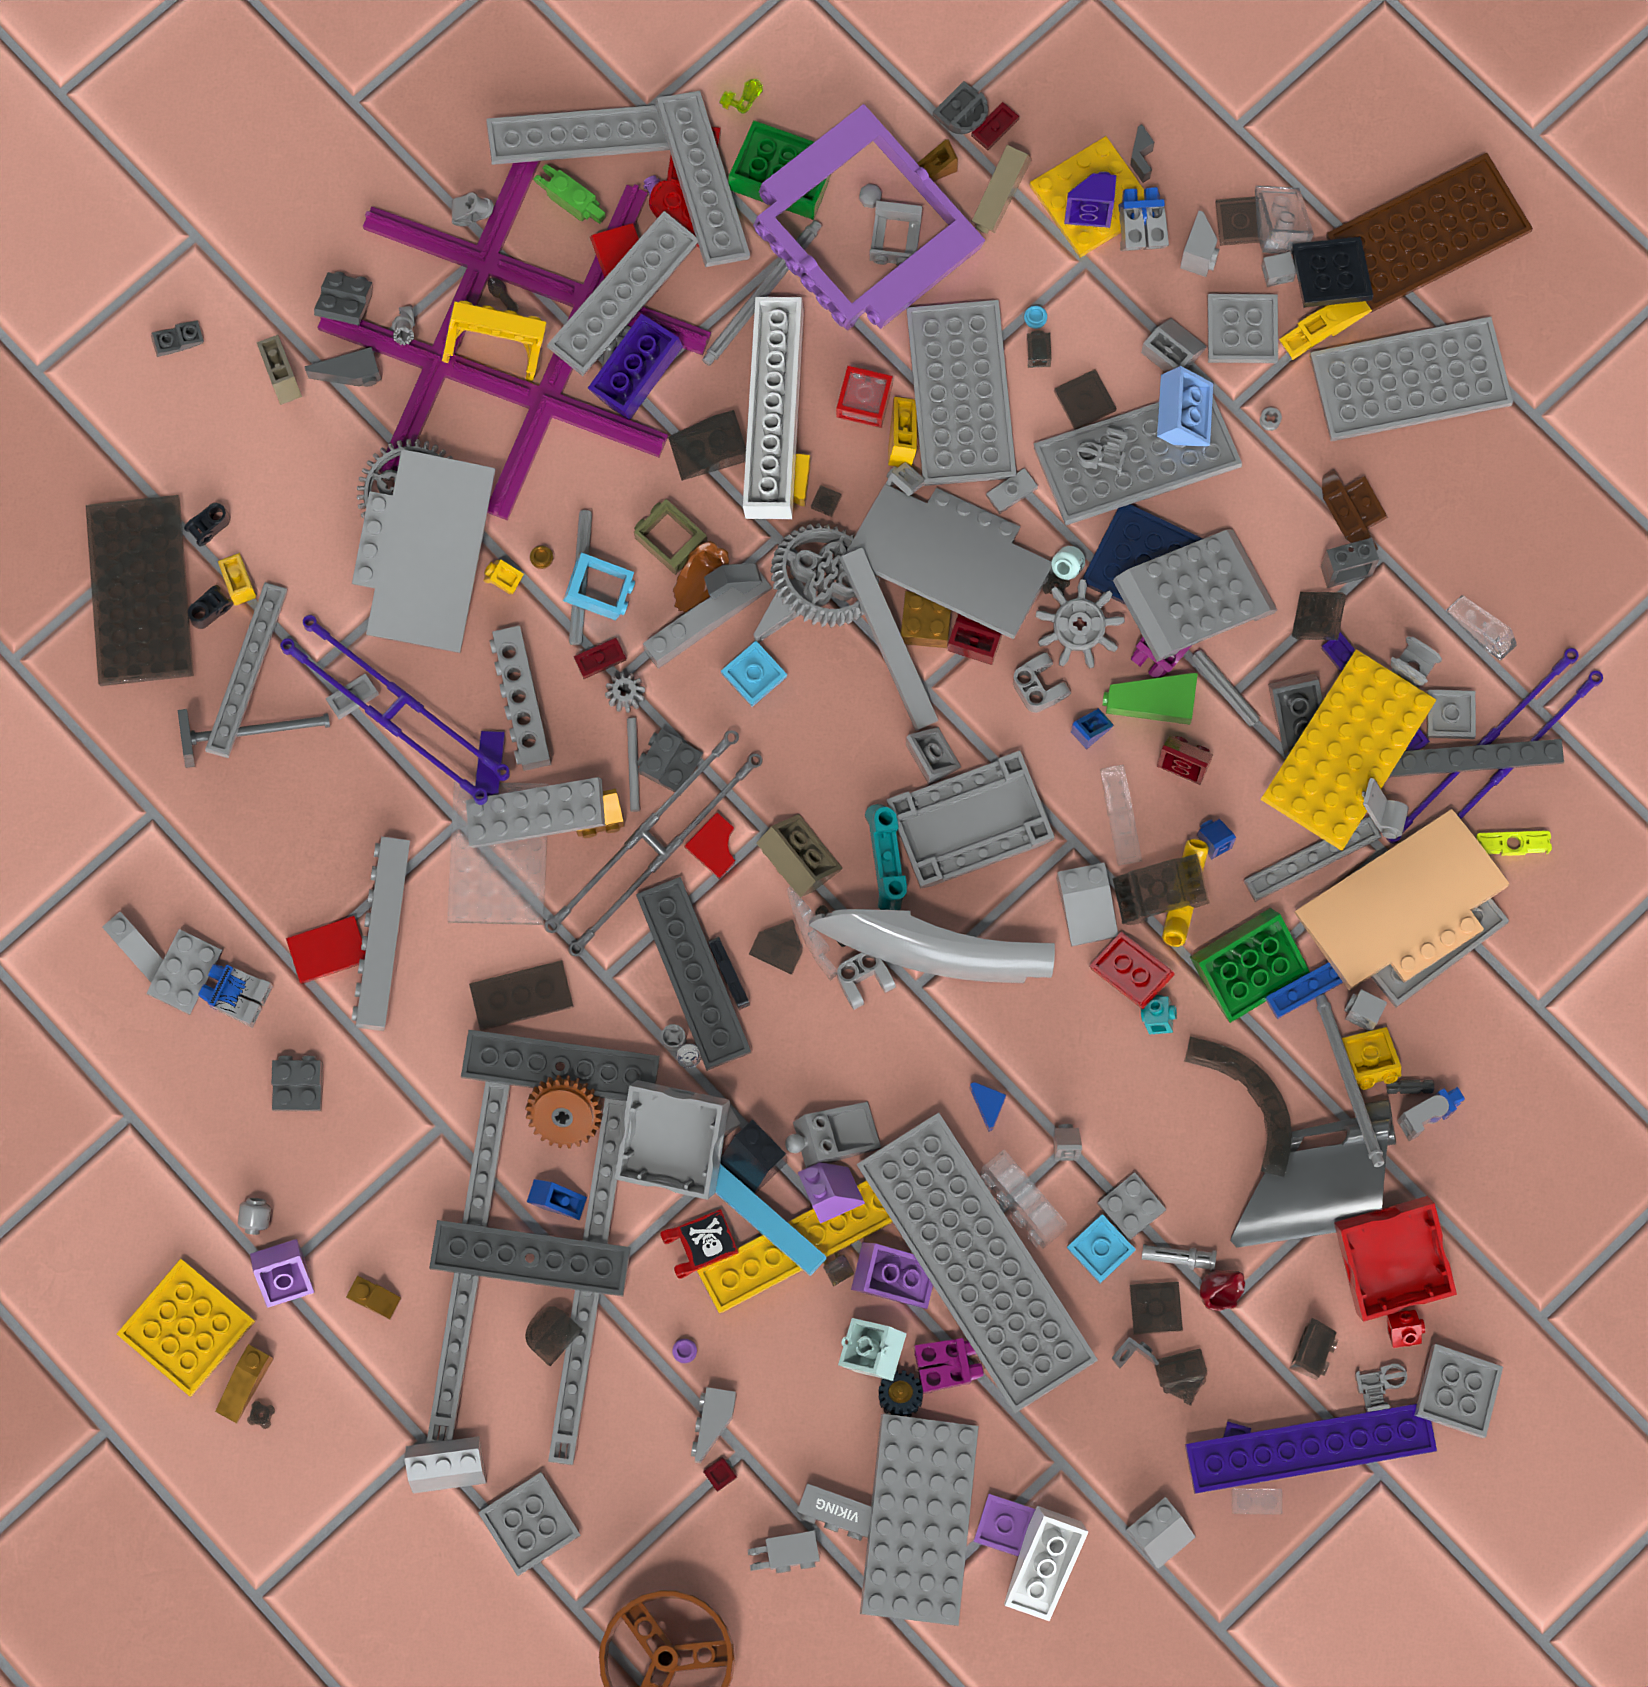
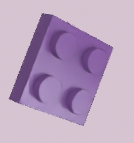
[974,1494,1036,1557]

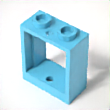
[563,552,635,621]

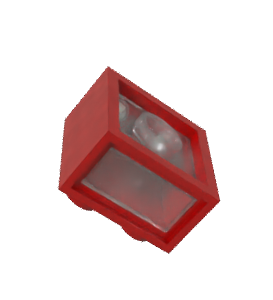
[836,365,893,428]

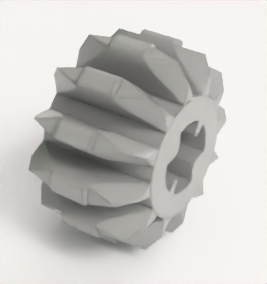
[605,672,645,713]

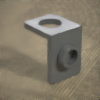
[1112,1337,1159,1368]

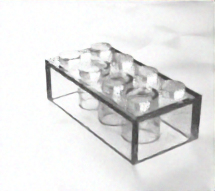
[980,1150,1067,1249]

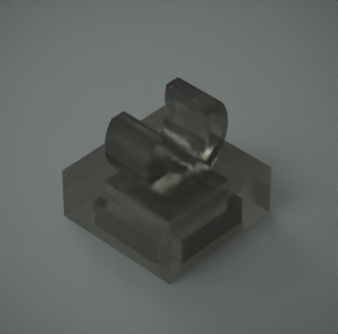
[823,1252,854,1287]

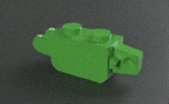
[533,164,606,224]

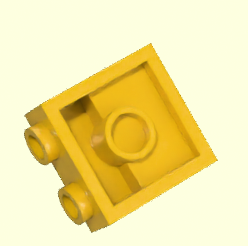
[1341,1027,1401,1090]

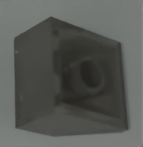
[1289,1318,1338,1380]

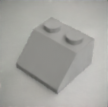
[1180,211,1220,277]
[1126,1497,1195,1569]

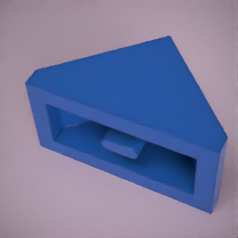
[1071,708,1114,750]
[970,1082,1006,1132]

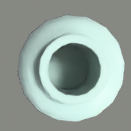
[1051,546,1085,580]

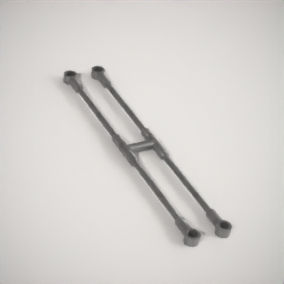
[544,730,762,956]

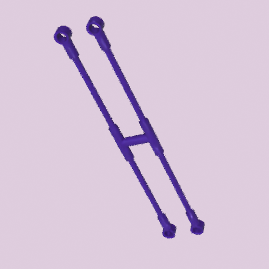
[280,615,510,805]
[1386,648,1603,844]

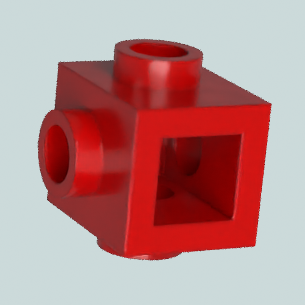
[1387,1310,1425,1348]

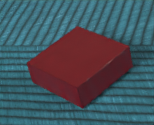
[703,1457,737,1492]

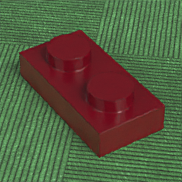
[971,102,1019,151]
[573,637,626,679]

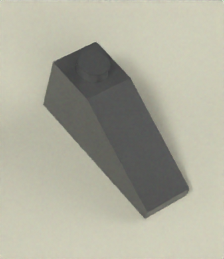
[304,347,381,387]

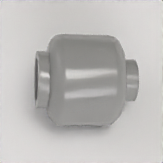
[238,1198,271,1235]

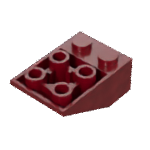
[948,614,1003,665]

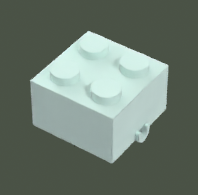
[838,1318,906,1381]

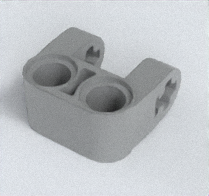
[1013,653,1071,713]
[837,952,896,1010]

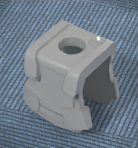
[1390,636,1442,688]

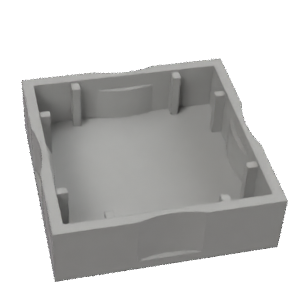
[615,1080,730,1200]

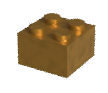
[901,591,951,648]

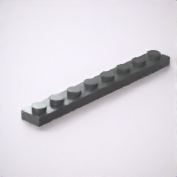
[1388,739,1564,778]

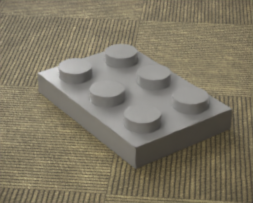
[146,929,222,1015]

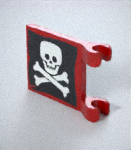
[660,1209,739,1279]

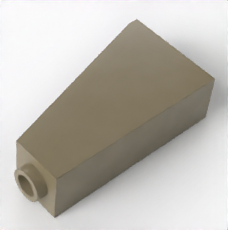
[972,145,1032,234]

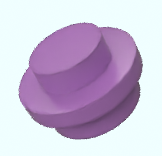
[672,1339,697,1363]

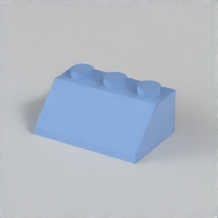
[1157,366,1213,446]

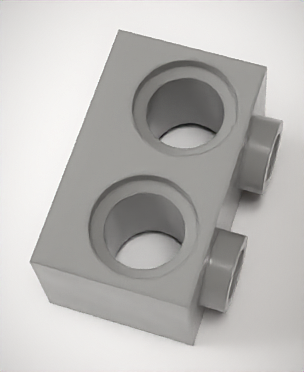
[1344,989,1387,1031]

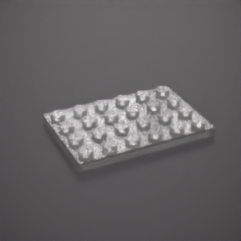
[447,781,549,925]

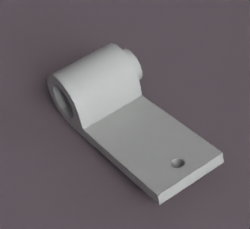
[1362,778,1409,839]

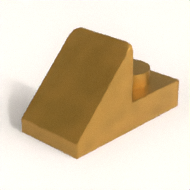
[346,1275,401,1320]

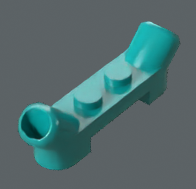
[865,804,907,910]

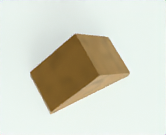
[917,139,958,181]

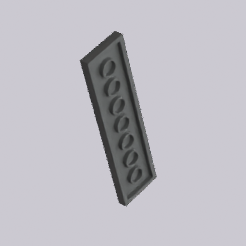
[636,877,751,1071]

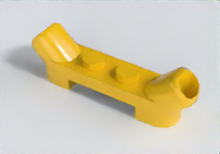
[1162,839,1209,947]

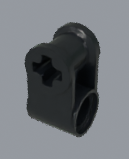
[184,503,230,547]
[188,585,233,629]

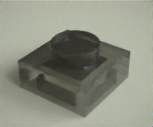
[811,485,842,517]

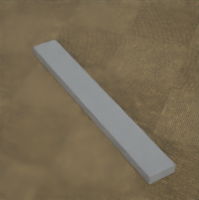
[839,548,938,731]
[205,582,287,758]

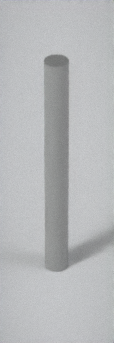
[627,718,640,812]

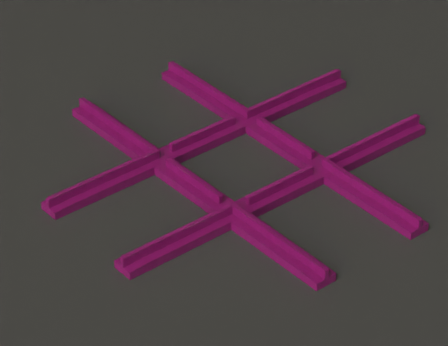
[317,161,711,521]

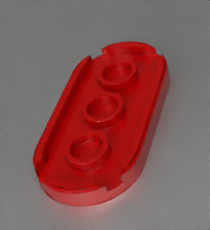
[649,179,699,247]

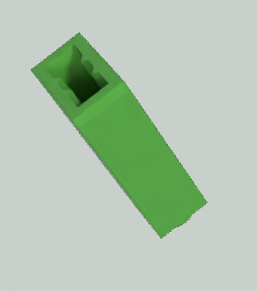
[1102,673,1198,725]

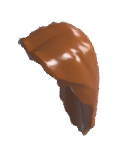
[673,541,729,613]

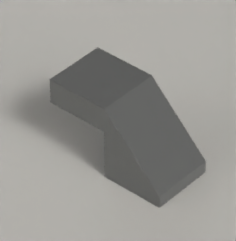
[1130,125,1155,183]
[704,563,763,599]

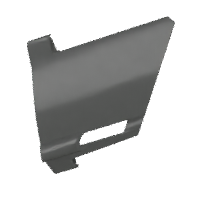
[1230,1099,1396,1248]

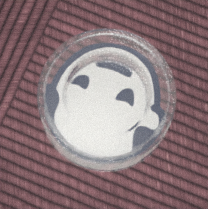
[676,1044,701,1068]

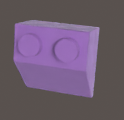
[798,1162,865,1224]
[250,1239,314,1308]

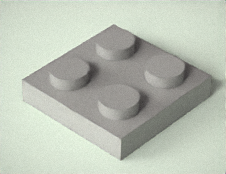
[1427,690,1476,739]
[1097,1173,1166,1241]

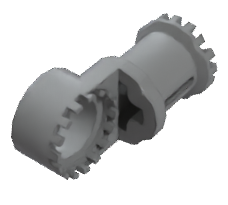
[392,305,415,345]

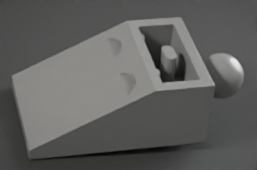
[785,1102,881,1168]

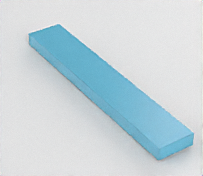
[715,1164,827,1276]

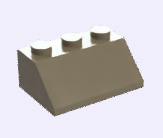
[756,814,843,898]

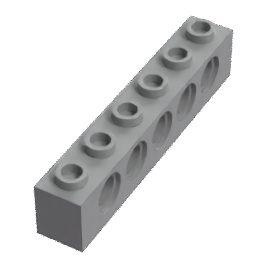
[489,625,551,771]

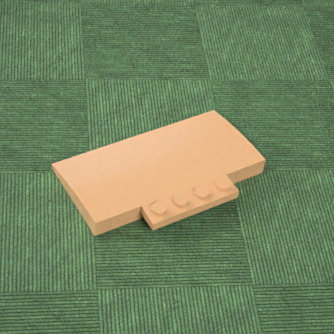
[1294,809,1509,991]

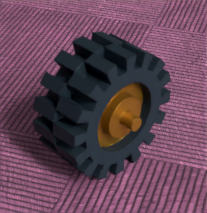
[878,1370,923,1417]

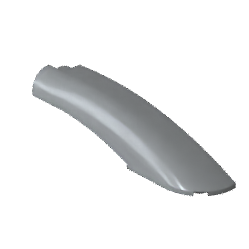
[809,909,1055,983]

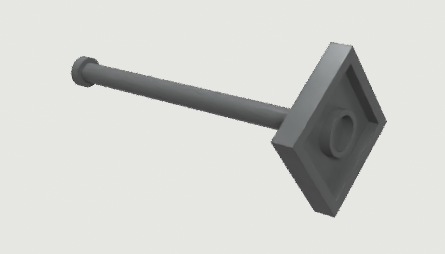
[177,709,330,768]

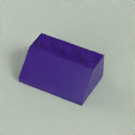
[1064,172,1116,228]

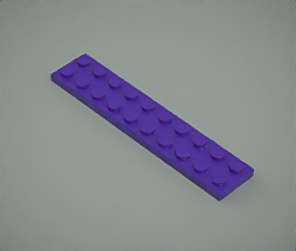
[1185,1404,1437,1494]

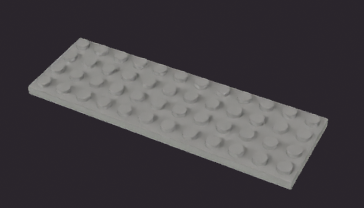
[857,1113,1098,1414]

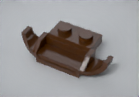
[1322,469,1388,550]

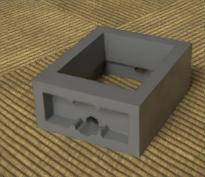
[1320,538,1379,588]

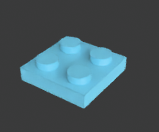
[721,641,787,707]
[1067,1214,1136,1284]

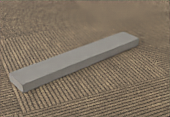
[1244,816,1382,902]

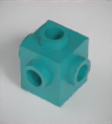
[1141,995,1177,1035]

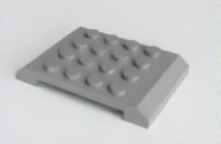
[1113,530,1277,662]
[887,751,1055,889]

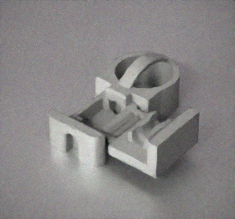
[1077,428,1128,475]
[1355,1364,1407,1412]

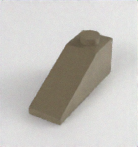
[257,335,302,405]

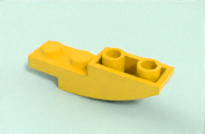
[1279,301,1372,360]

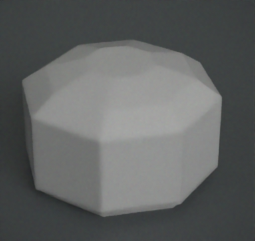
[859,184,882,208]

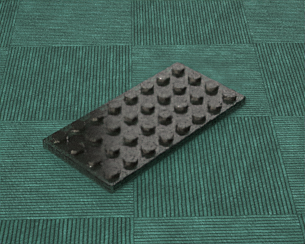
[85,495,194,686]

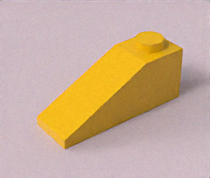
[888,396,917,467]

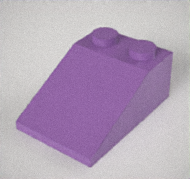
[851,1242,933,1309]

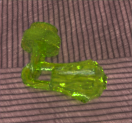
[719,79,763,114]

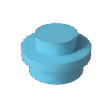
[1024,306,1047,329]

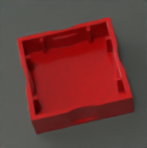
[1334,1196,1457,1322]

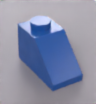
[1197,819,1236,860]
[527,1179,587,1220]

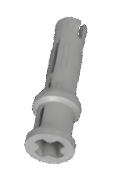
[1142,1244,1217,1272]

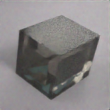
[1026,330,1052,368]

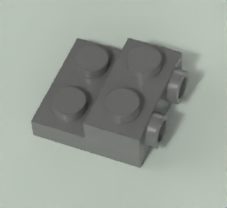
[314,271,372,325]
[637,729,703,796]
[271,1056,323,1111]

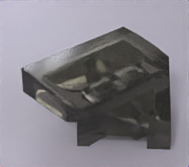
[749,919,803,975]
[1153,1348,1208,1406]

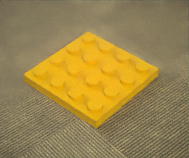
[1029,136,1145,258]
[117,1259,256,1397]

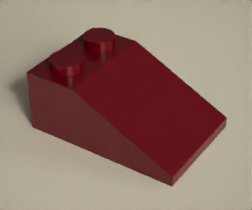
[1157,736,1213,785]

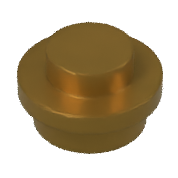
[530,546,553,569]

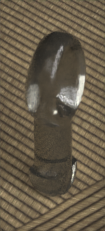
[487,277,519,313]

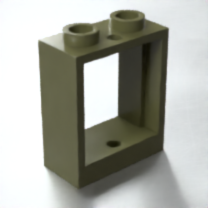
[634,499,708,575]

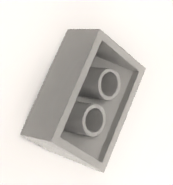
[404,1436,487,1493]

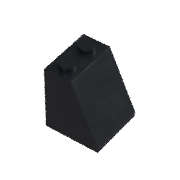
[720,1119,787,1194]

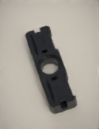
[708,937,750,1010]

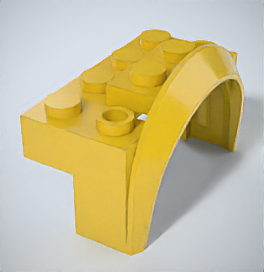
[442,301,546,381]

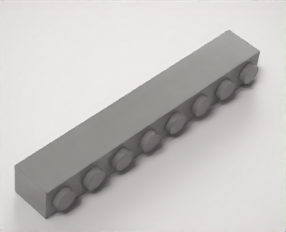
[351,836,410,1031]

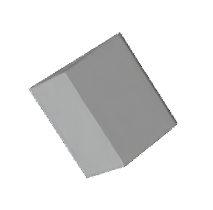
[906,727,961,785]

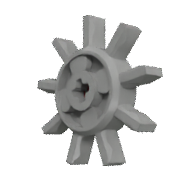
[1035,579,1125,669]

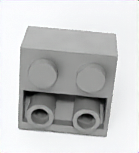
[1141,318,1207,372]

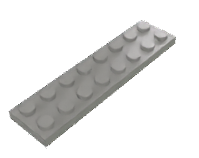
[655,91,751,267]
[486,105,669,165]
[547,211,698,376]

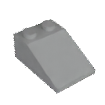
[1056,863,1118,947]

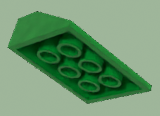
[728,120,831,220]
[1190,908,1310,1023]

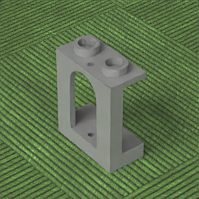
[870,201,922,266]

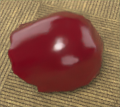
[1199,1270,1245,1311]

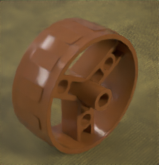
[598,1590,735,1687]

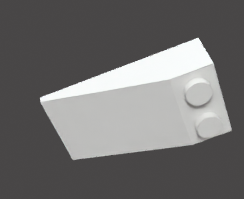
[1004,1506,1088,1621]

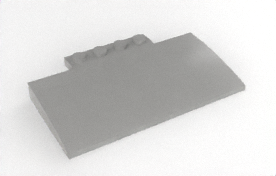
[352,449,496,653]
[846,484,1052,639]

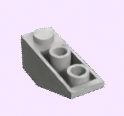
[691,1387,736,1464]

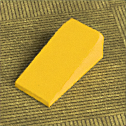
[218,553,256,605]

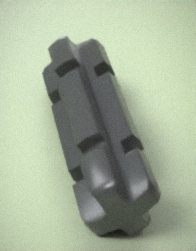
[1386,1080,1434,1094]

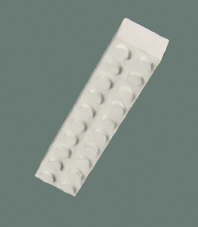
[743,297,804,519]

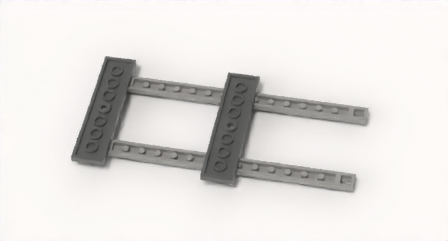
[427,1030,660,1465]

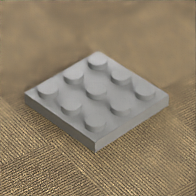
[1207,294,1278,363]
[1414,1344,1503,1438]
[478,1472,581,1576]

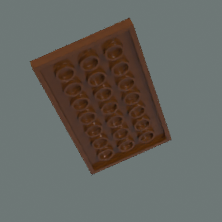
[1326,153,1533,313]

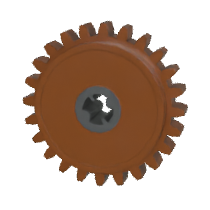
[525,1075,603,1149]

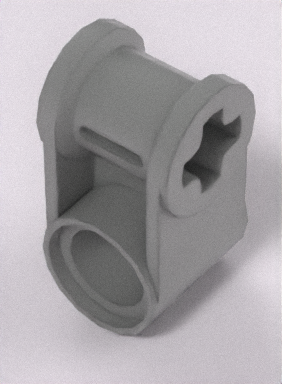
[452,192,493,226]

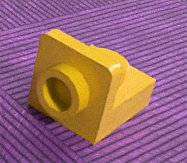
[483,559,524,595]

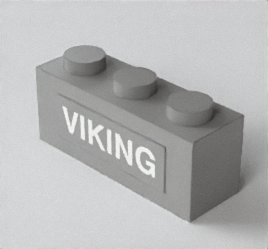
[797,1484,871,1541]

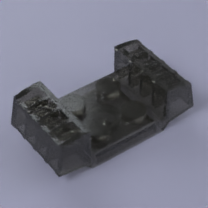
[1112,854,1210,925]

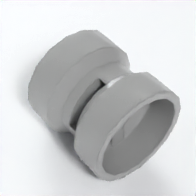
[661,1024,686,1052]

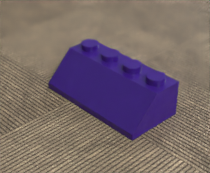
[588,313,683,420]

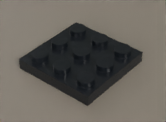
[1291,237,1373,308]

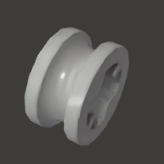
[1260,408,1282,431]

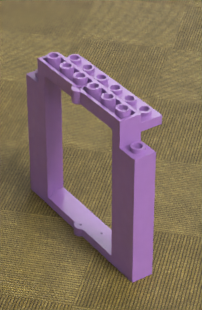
[753,104,985,331]

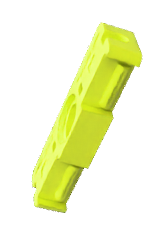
[1475,831,1552,856]

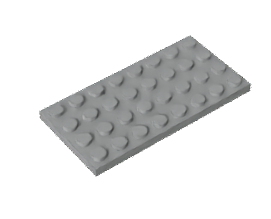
[906,300,1016,486]
[1310,317,1513,441]
[1034,397,1242,526]
[860,1414,979,1626]

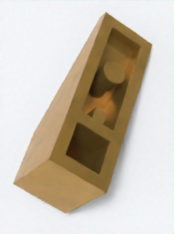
[215,1344,273,1424]

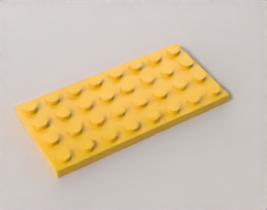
[1260,649,1436,851]

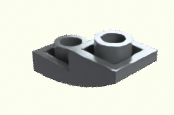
[151,320,204,357]

